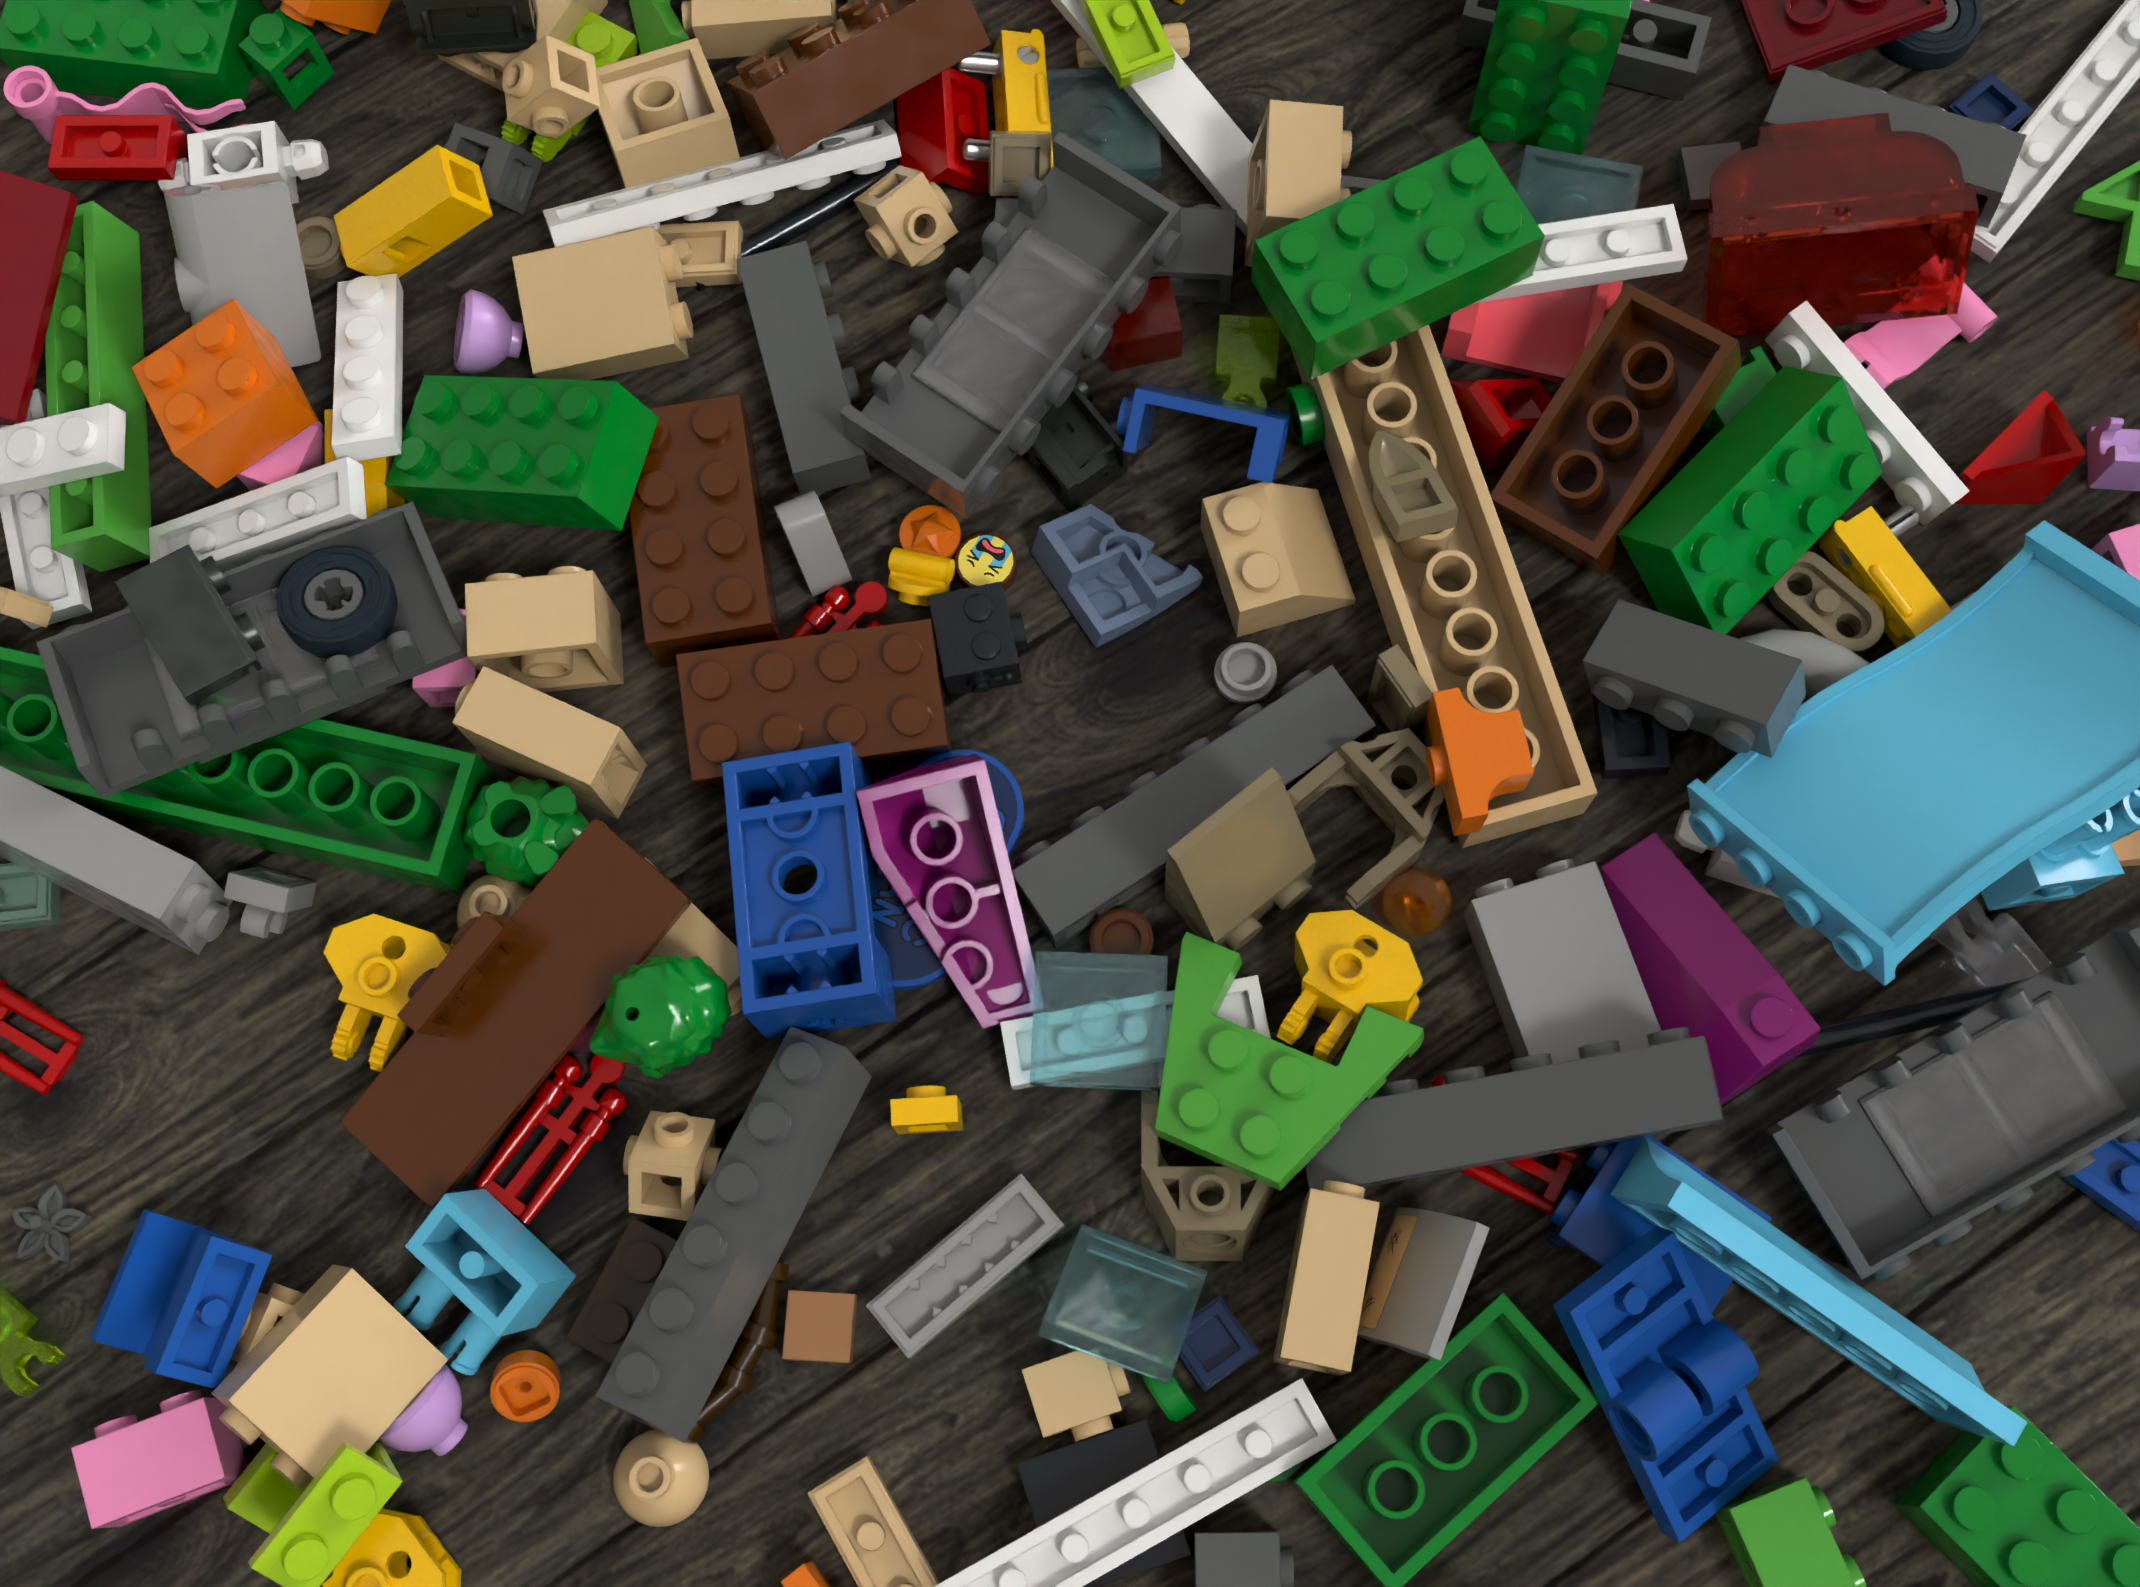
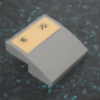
[1357,1207,1490,1361]

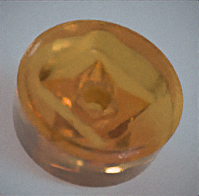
[1383,868,1452,936]

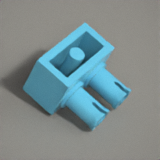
[1981,789,2140,911]
[394,1188,577,1375]

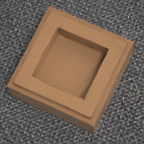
[782,1290,858,1364]

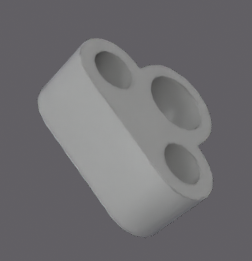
[774,490,852,597]

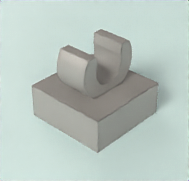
[223,866,317,938]

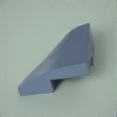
[1031,504,1203,648]

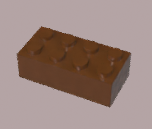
[725,0,991,160]
[1490,283,1741,577]
[629,394,781,668]
[676,619,951,789]

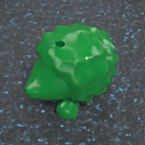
[463,776,589,887]
[589,954,732,1079]

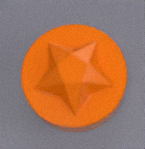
[899,505,962,560]
[490,1350,561,1422]

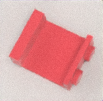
[1441,281,1623,383]

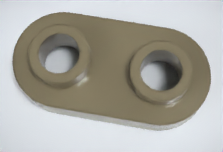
[1766,551,1885,657]

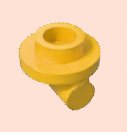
[888,547,955,606]

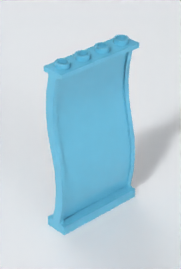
[1687,520,2140,986]

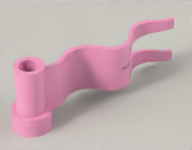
[3,66,250,144]
[1844,252,1998,390]

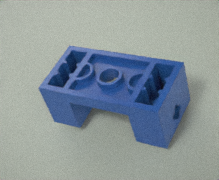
[722,742,897,1041]

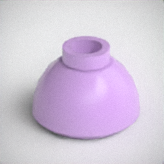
[454,289,523,374]
[378,1364,468,1456]

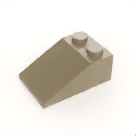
[1164,767,1316,951]

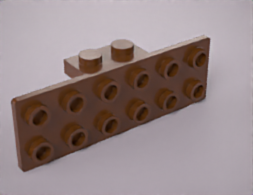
[342,819,691,1206]

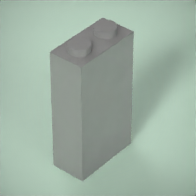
[0,766,233,955]
[1463,859,1661,1064]

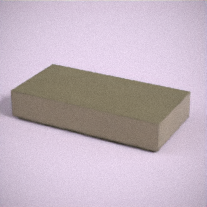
[1366,643,1432,737]

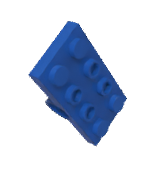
[1553,1226,1779,1543]

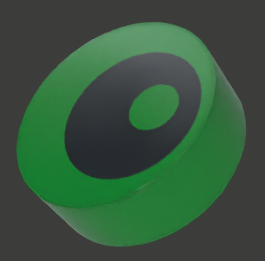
[1285,382,1325,447]
[1139,1350,1198,1423]

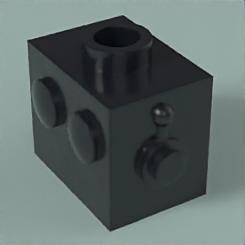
[928,581,1028,698]

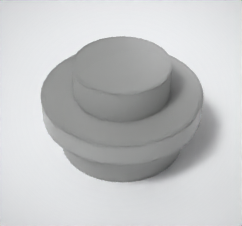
[1214,642,1277,705]

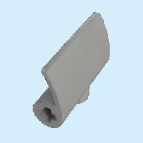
[164,180,321,367]

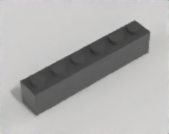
[1012,665,1376,949]
[595,1026,872,1443]
[1305,1027,1725,1191]

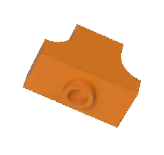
[1425,687,1534,836]

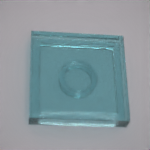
[1046,67,1162,179]
[1516,145,1643,224]
[1030,951,1168,1091]
[1038,1225,1208,1385]

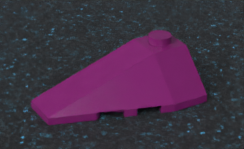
[856,754,1046,1028]
[1601,832,1821,1106]

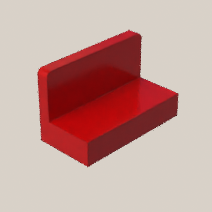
[897,67,989,196]
[48,115,189,180]

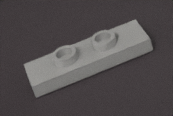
[866,1174,1065,1359]

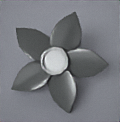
[12,1184,92,1263]

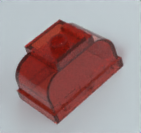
[1702,113,1979,336]

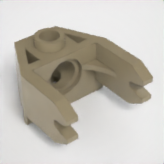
[1287,728,1444,911]
[1141,1090,1275,1261]

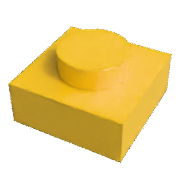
[890,1086,963,1135]

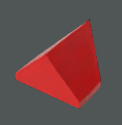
[1449,378,1552,473]
[1953,390,2087,505]

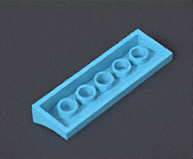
[1610,1137,2027,1447]

